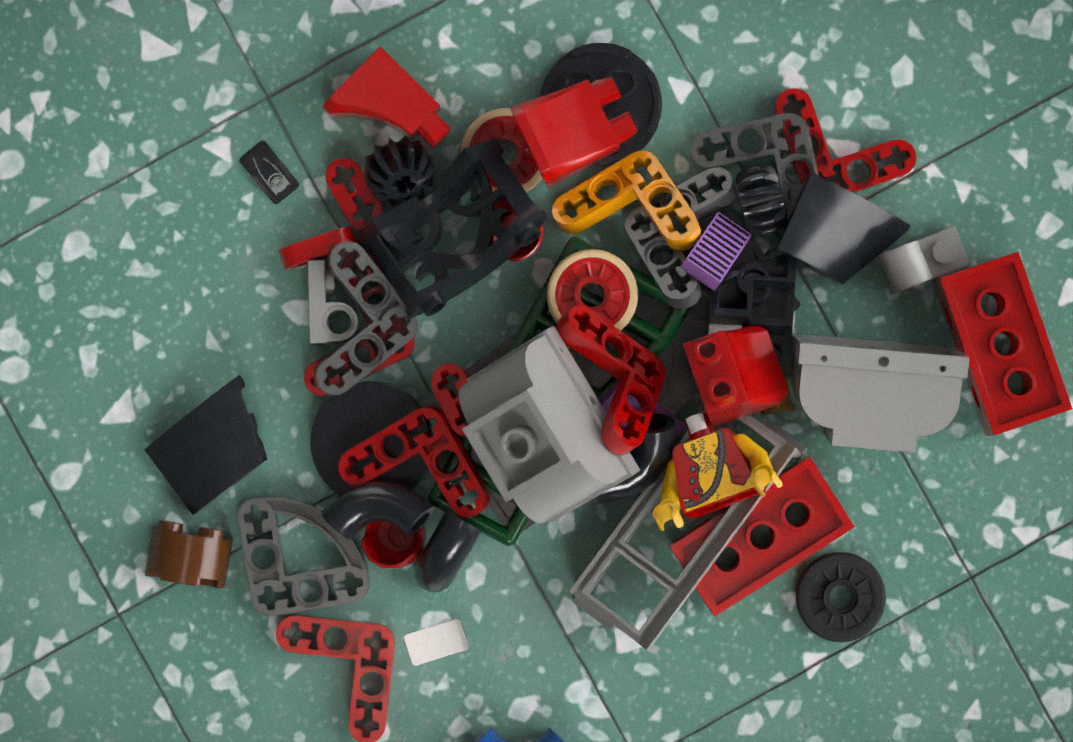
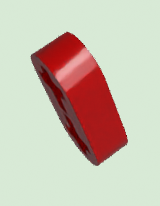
[325,158,384,231]
[278,226,358,270]
[431,363,470,438]

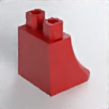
[322,46,451,149]
[510,77,637,189]
[683,325,788,427]

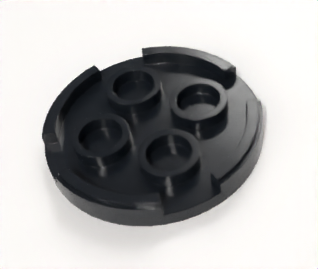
[540,43,662,166]
[310,381,431,495]

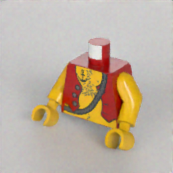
[653,412,782,531]

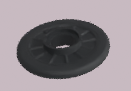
[796,552,886,642]

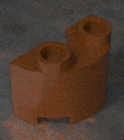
[145,520,233,588]

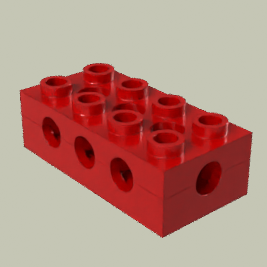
[933,251,1073,436]
[667,456,855,617]

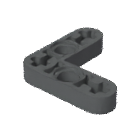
[690,113,819,218]
[624,167,736,309]
[314,241,418,395]

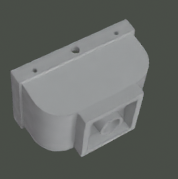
[459,326,640,524]
[791,333,970,453]

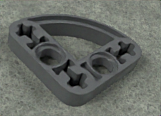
[238,496,370,616]

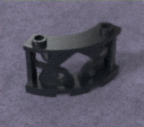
[357,138,549,319]

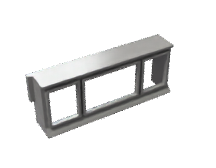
[570,408,807,655]

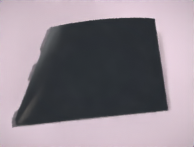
[775,173,911,284]
[709,254,797,378]
[145,375,267,515]

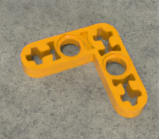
[552,151,701,251]

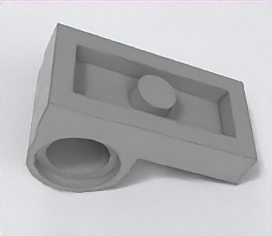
[877,226,970,294]
[308,260,361,345]

